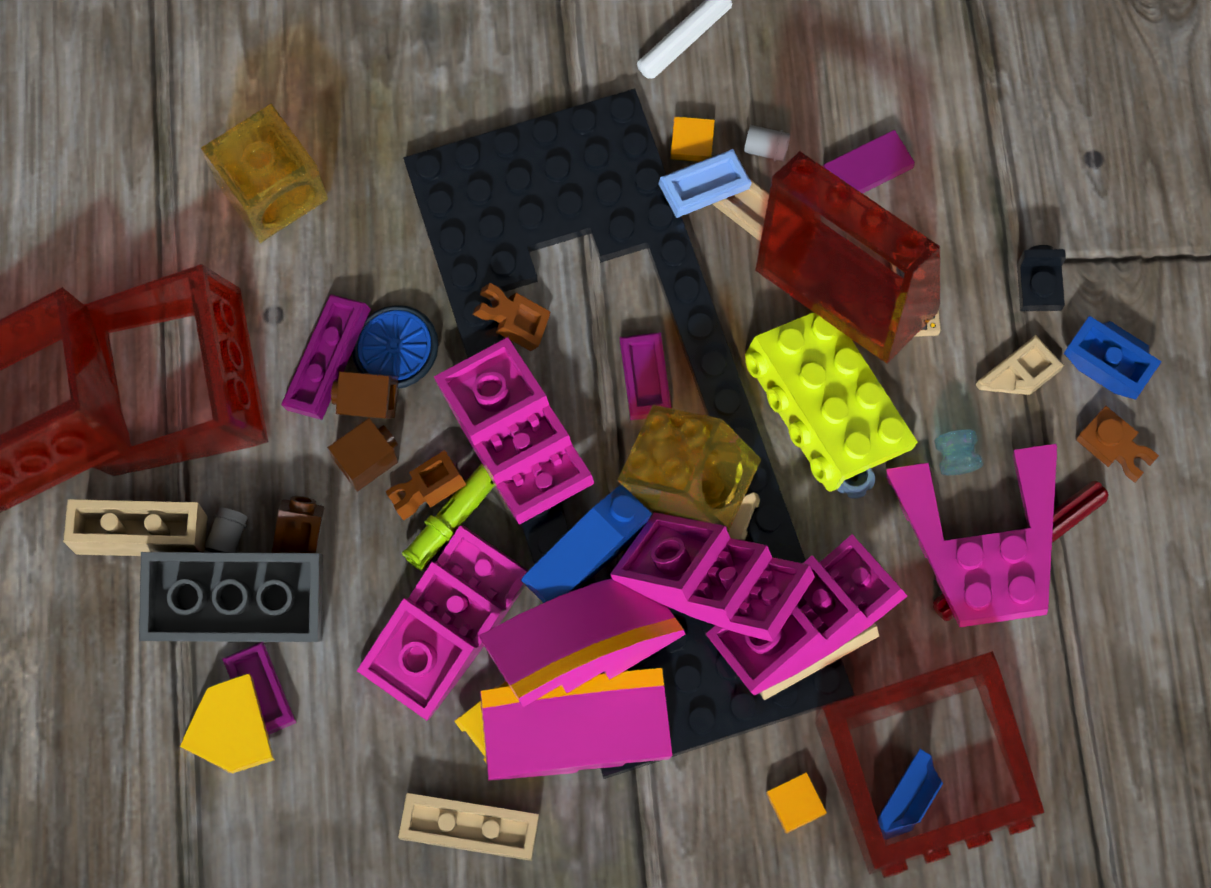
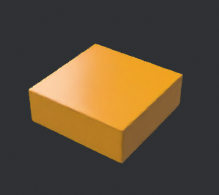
[671,116,715,162]
[766,772,827,834]

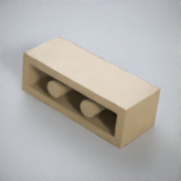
[63,499,208,556]

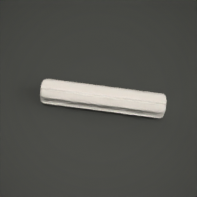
[637,0,732,79]

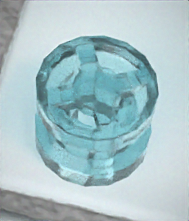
[934,430,983,476]

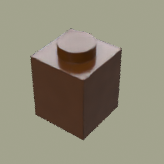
[331,372,399,419]
[327,418,398,492]

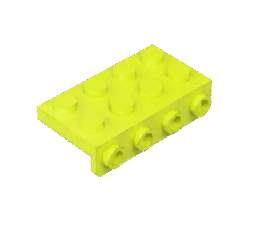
[745,306,918,492]

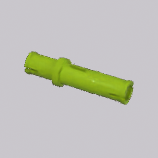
[401,463,495,571]

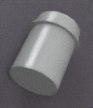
[744,125,791,162]
[205,507,247,553]

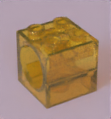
[201,103,328,243]
[617,405,762,532]

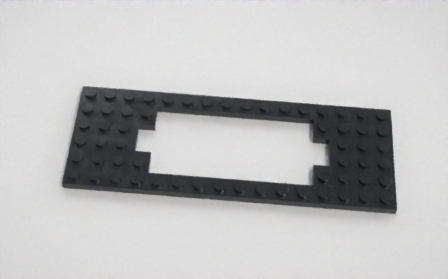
[403,89,854,779]

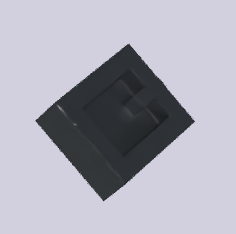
[1017,245,1066,311]

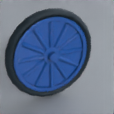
[352,305,439,389]

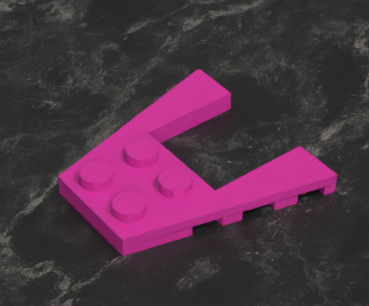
[886,444,1057,628]

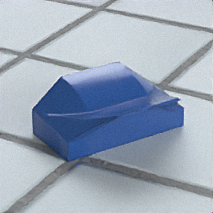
[1064,316,1162,400]
[870,749,943,840]

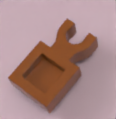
[473,283,551,351]
[1076,406,1159,483]
[385,450,467,521]

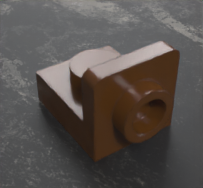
[272,496,324,553]

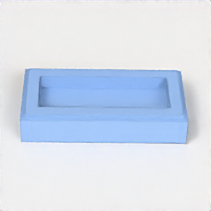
[659,149,752,218]

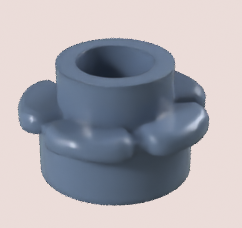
[836,468,875,499]

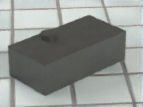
[139,552,323,642]

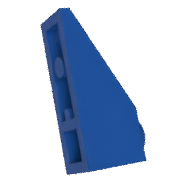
[521,484,652,603]

